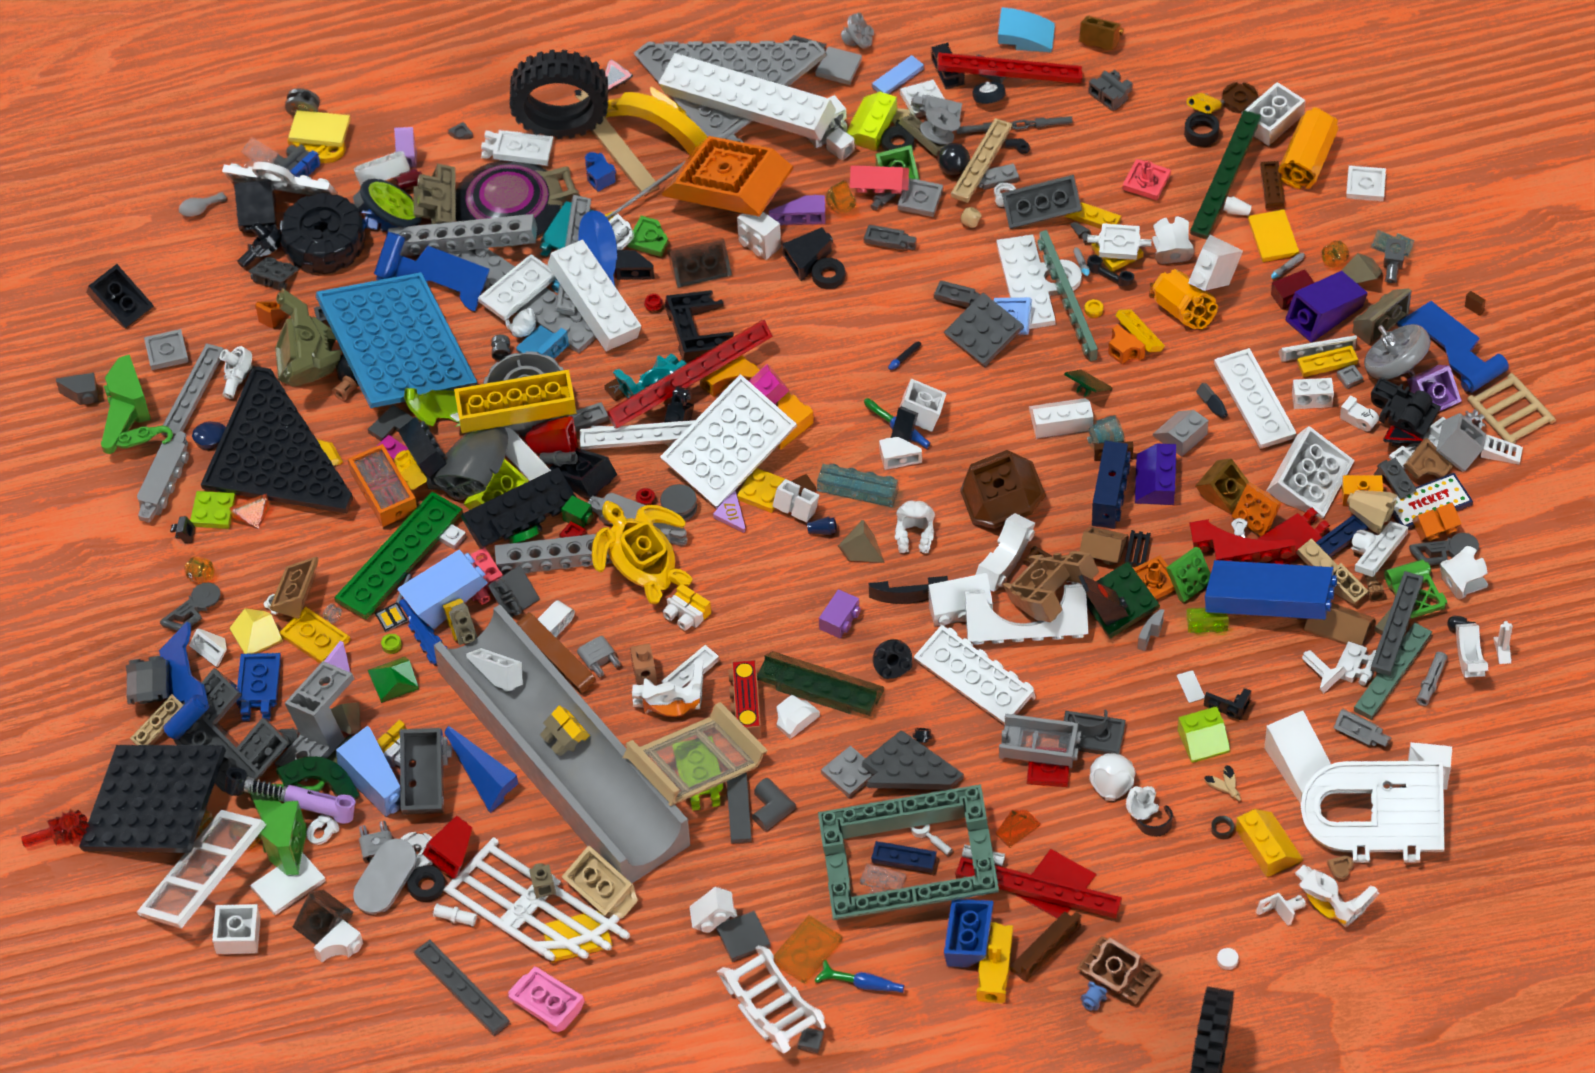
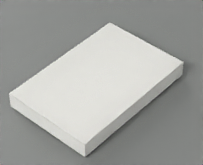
[251,852,326,916]

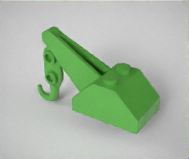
[101,354,173,454]
[250,779,325,875]

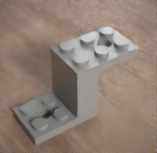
[275,661,355,781]

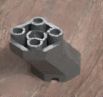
[126,656,170,705]

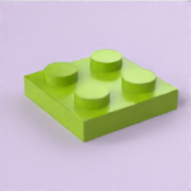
[190,491,236,529]

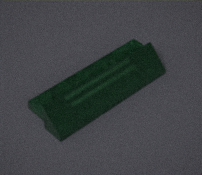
[757,651,884,716]

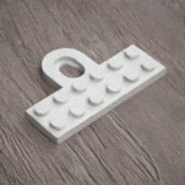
[222,162,338,196]
[996,235,1082,329]

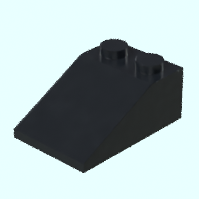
[86,264,154,329]
[549,448,617,498]

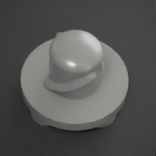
[841,12,874,48]

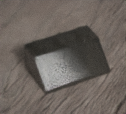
[667,237,732,288]

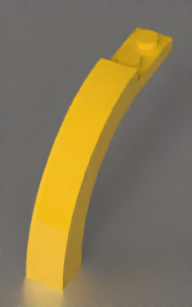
[606,92,708,155]

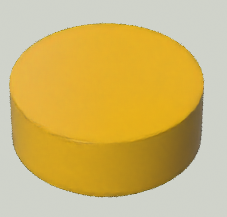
[1084,299,1104,318]

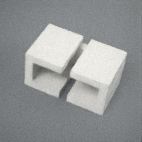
[772,479,820,523]

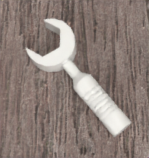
[911,824,953,856]

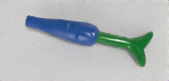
[864,398,931,449]
[815,960,905,993]

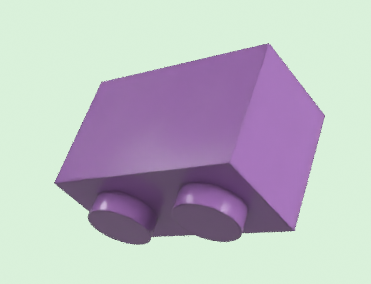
[819,589,861,638]

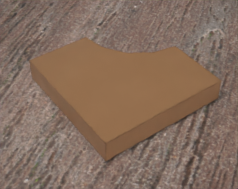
[1403,438,1453,479]

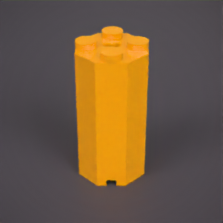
[1278,107,1339,189]

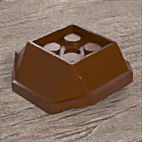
[960,450,1046,529]

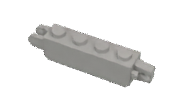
[137,431,189,523]
[588,493,687,546]

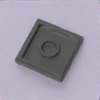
[716,911,771,962]

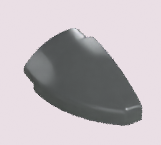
[434,426,508,500]

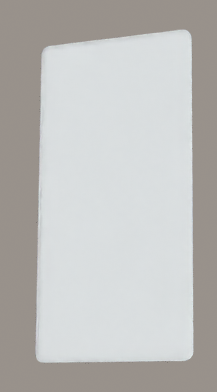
[1177,670,1204,703]

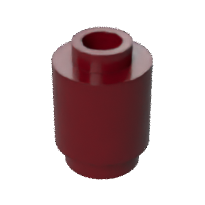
[395,169,422,191]

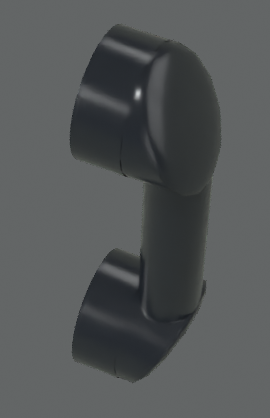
[1087,255,1134,287]

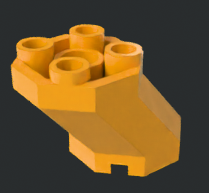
[1152,269,1218,329]

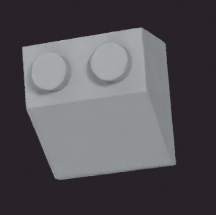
[1153,410,1208,457]

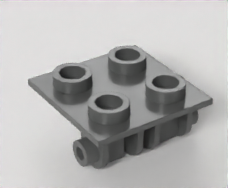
[248,257,299,291]
[487,565,540,617]

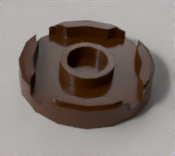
[1222,82,1258,113]

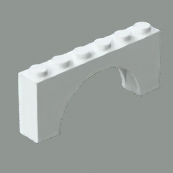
[964,584,1088,645]

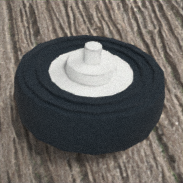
[972,82,1006,104]

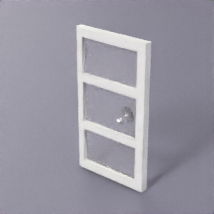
[137,810,266,928]

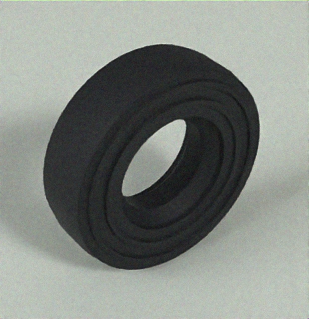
[881,126,914,151]
[812,258,846,289]
[407,866,445,902]

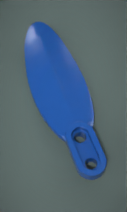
[578,211,617,286]

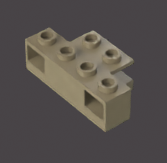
[413,164,455,224]

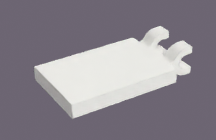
[481,130,553,166]

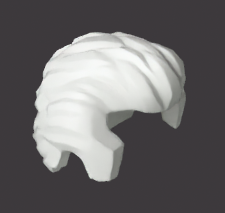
[506,308,536,337]
[1126,786,1159,820]

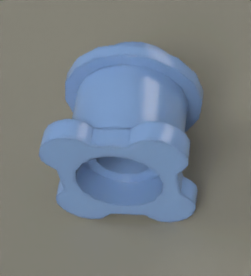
[1080,982,1107,1010]

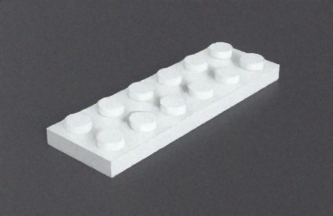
[1214,348,1297,449]

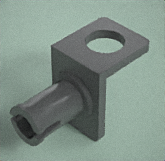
[1383,238,1406,283]

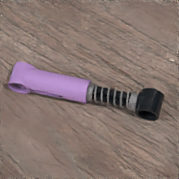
[225,767,355,824]

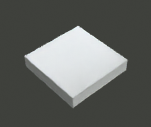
[1346,166,1386,201]

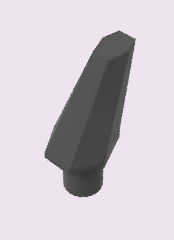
[870,192,897,211]
[1070,222,1092,244]

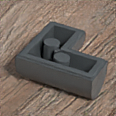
[752,778,797,832]

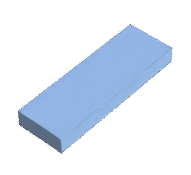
[872,55,924,94]

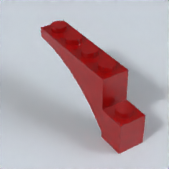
[1189,519,1296,563]

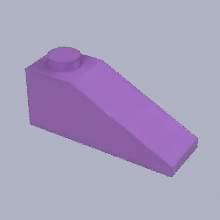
[769,195,825,225]

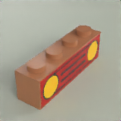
[728,660,761,738]

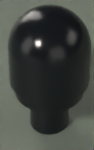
[1447,616,1476,632]

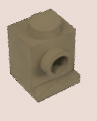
[529,863,556,899]

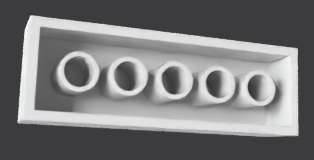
[548,240,641,351]

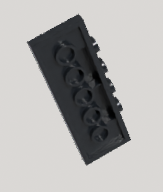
[460,467,576,550]

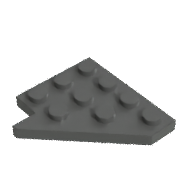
[862,730,964,790]

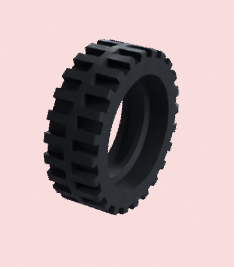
[509,50,608,139]

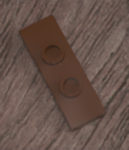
[1260,161,1285,208]

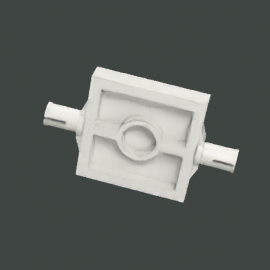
[1087,223,1152,260]

